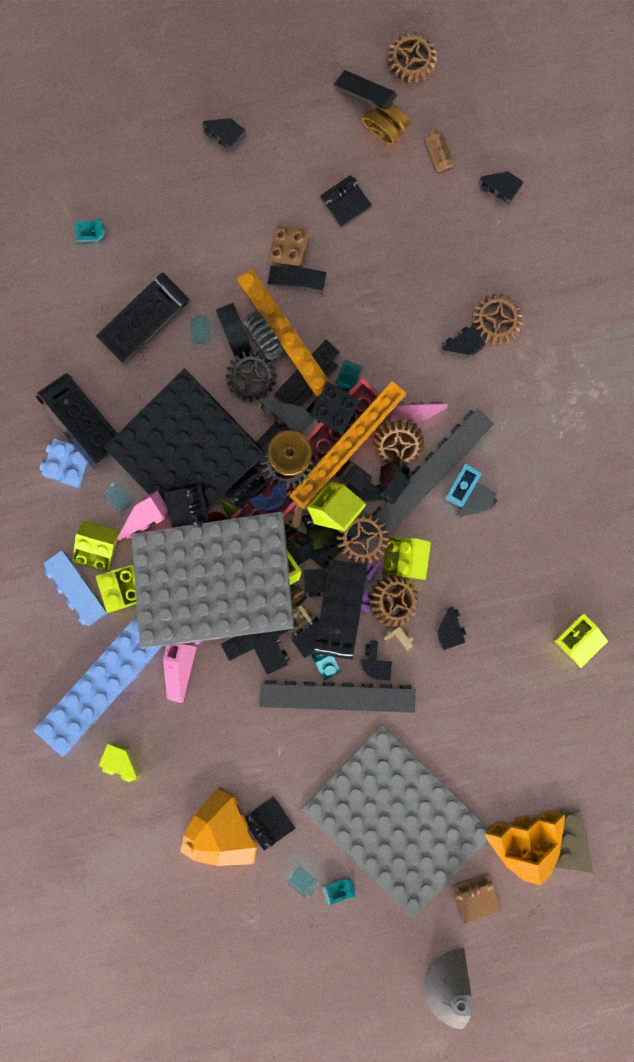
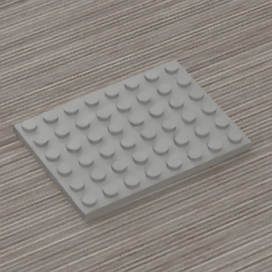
[131,512,294,649]
[302,726,489,918]

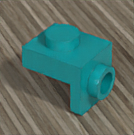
[74,219,105,242]
[334,359,363,391]
[311,653,341,681]
[322,878,356,905]

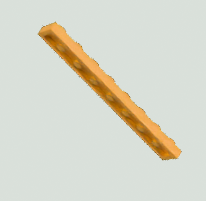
[236,268,331,398]
[289,381,407,509]

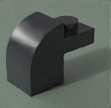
[336,460,372,493]
[361,640,392,681]

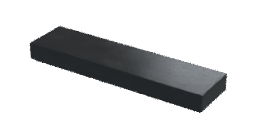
[333,70,397,110]

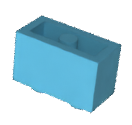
[445,464,482,508]

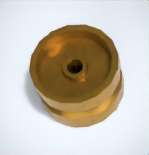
[362,102,410,145]
[268,430,311,476]

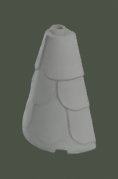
[424,949,471,1029]

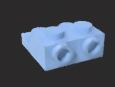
[40,438,88,488]

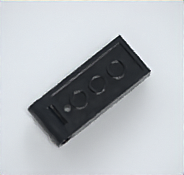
[96,272,190,365]
[35,373,118,469]
[314,559,368,660]

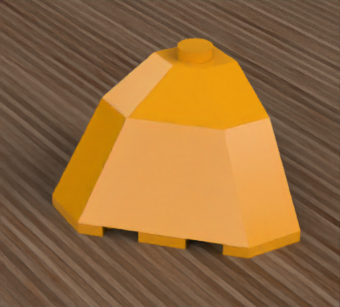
[180,787,258,866]
[485,811,565,885]

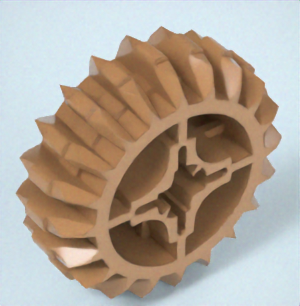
[387,31,437,83]
[472,294,523,345]
[373,417,425,464]
[337,512,389,565]
[368,574,419,627]

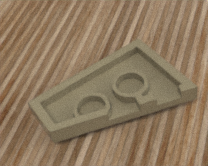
[555,809,593,873]

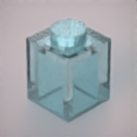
[190,315,211,344]
[104,483,135,514]
[287,865,318,898]

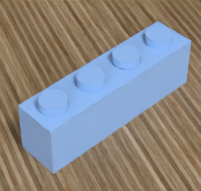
[43,550,108,627]

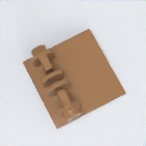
[267,225,310,268]
[452,874,501,923]

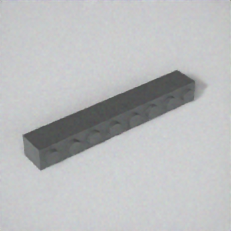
[372,408,494,536]
[260,680,416,713]

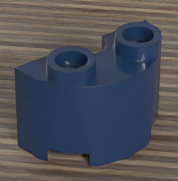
[250,482,287,512]

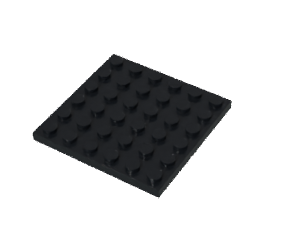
[104,368,266,515]

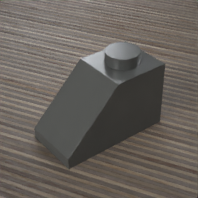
[456,482,497,518]

